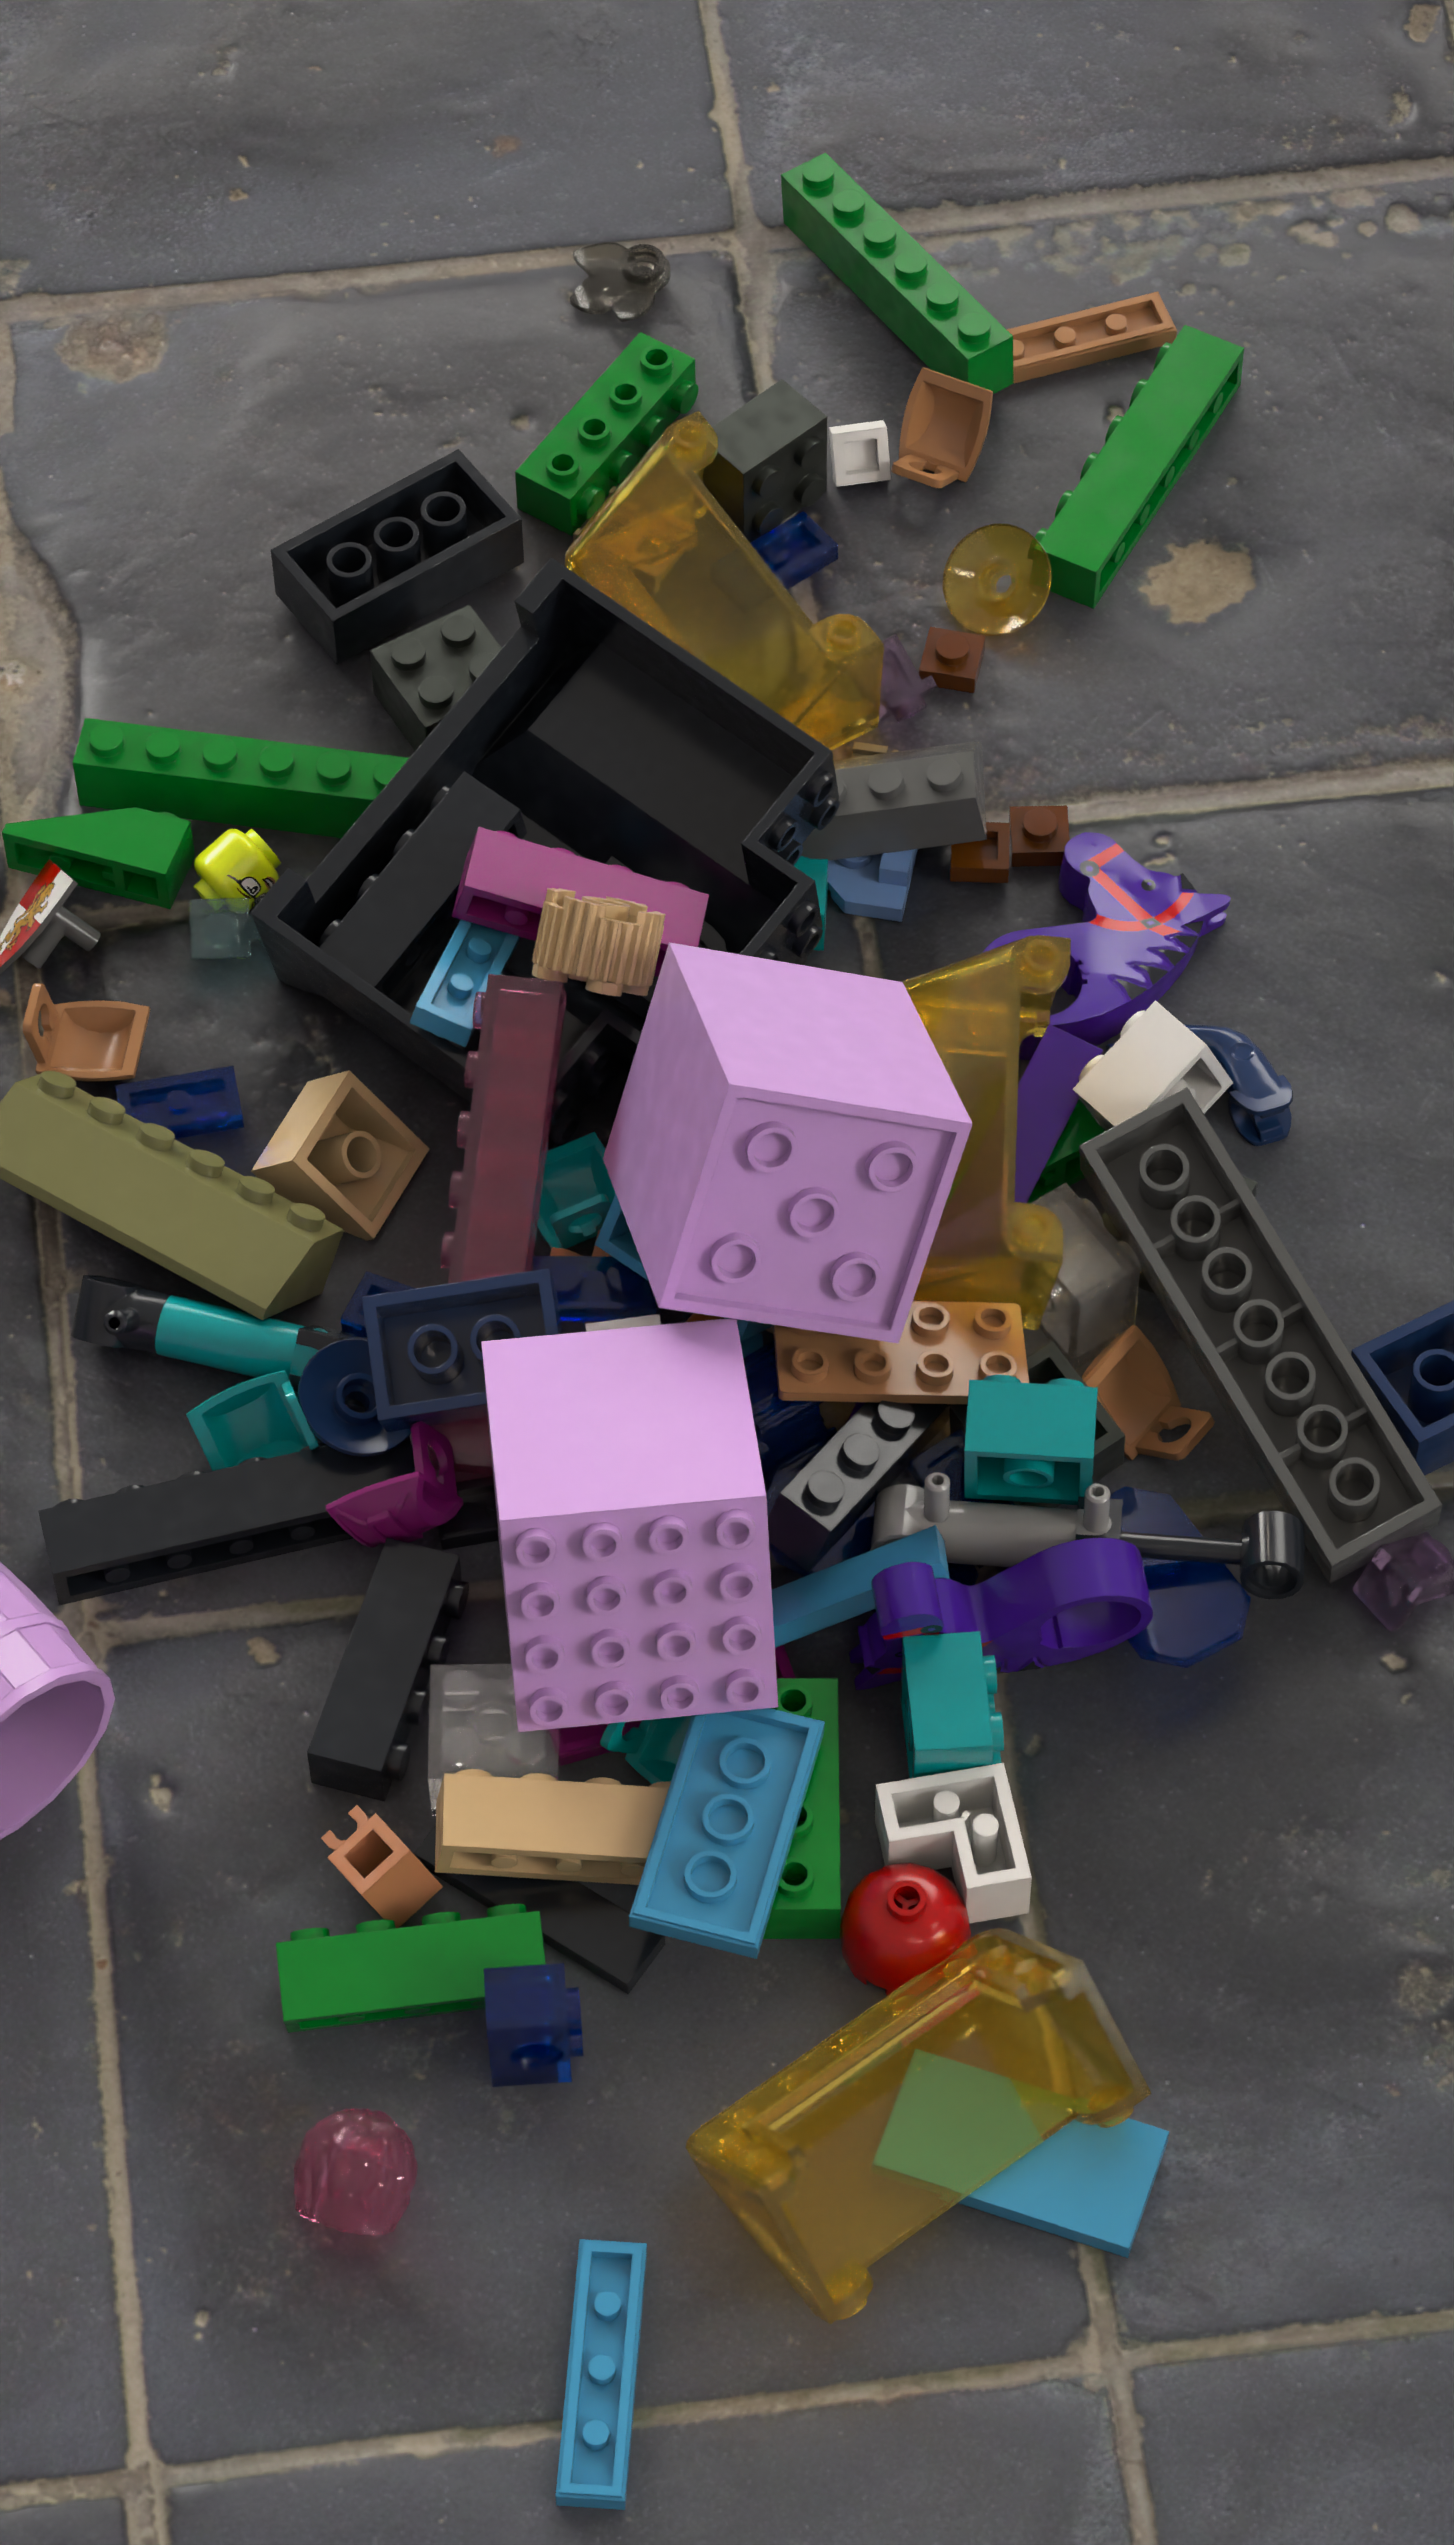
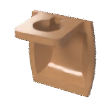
[891,367,993,488]
[23,983,150,1081]
[1081,1325,1215,1461]

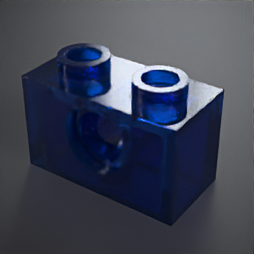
[484,1963,584,2087]

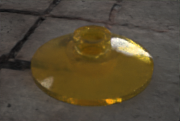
[943,523,1052,636]

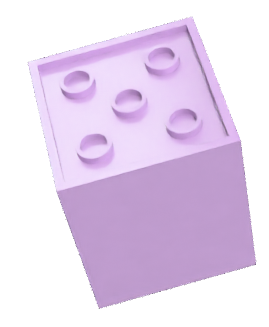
[603,942,973,1343]
[481,1318,778,1732]

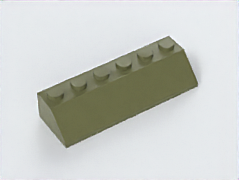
[0,1071,344,1320]

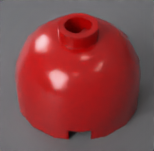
[840,1863,971,1998]

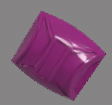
[326,1421,463,1548]

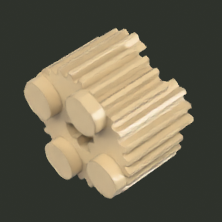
[532,888,666,997]

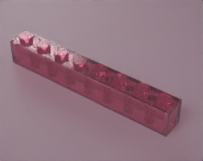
[428,974,567,1476]

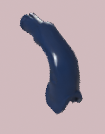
[1106,1024,1293,1146]

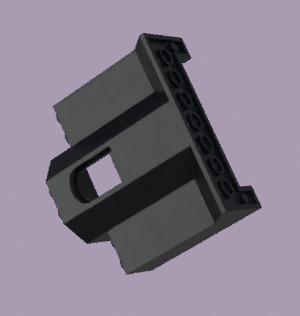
[250,557,840,1154]

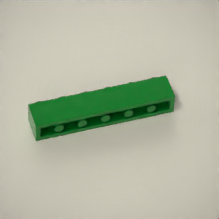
[781,152,1014,394]
[1030,325,1244,609]
[73,718,409,838]

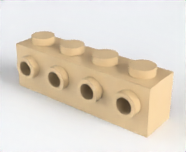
[435,1769,671,1885]

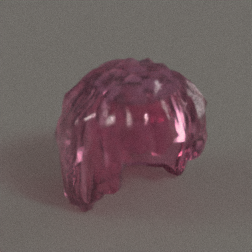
[294,2108,418,2236]

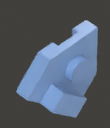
[828,849,918,922]

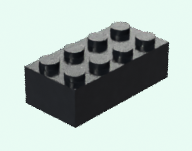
[271,449,524,665]

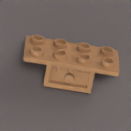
[773,1301,1029,1404]

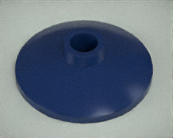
[298,1339,411,1456]

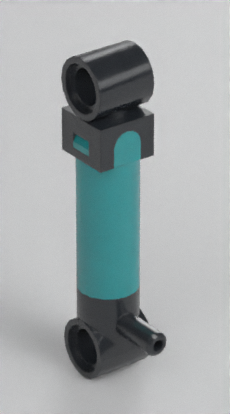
[71,1275,367,1407]

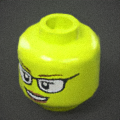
[193,829,281,915]

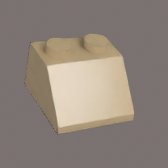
[251,1070,430,1241]

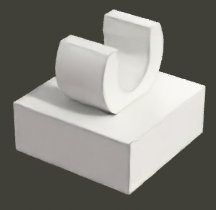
[829,420,891,487]

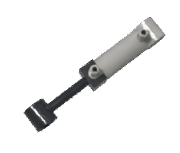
[870,1472,1305,1600]

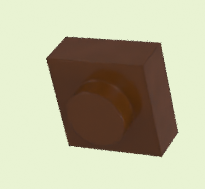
[919,627,986,693]
[1009,805,1070,867]
[950,822,1010,883]

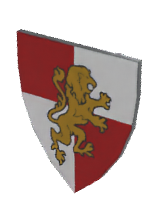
[0,859,101,974]

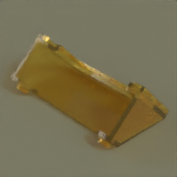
[565,411,884,751]
[900,935,1071,1330]
[685,1928,1152,2324]

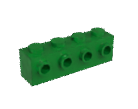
[515,332,699,536]
[763,1678,841,1939]
[276,1904,550,2033]

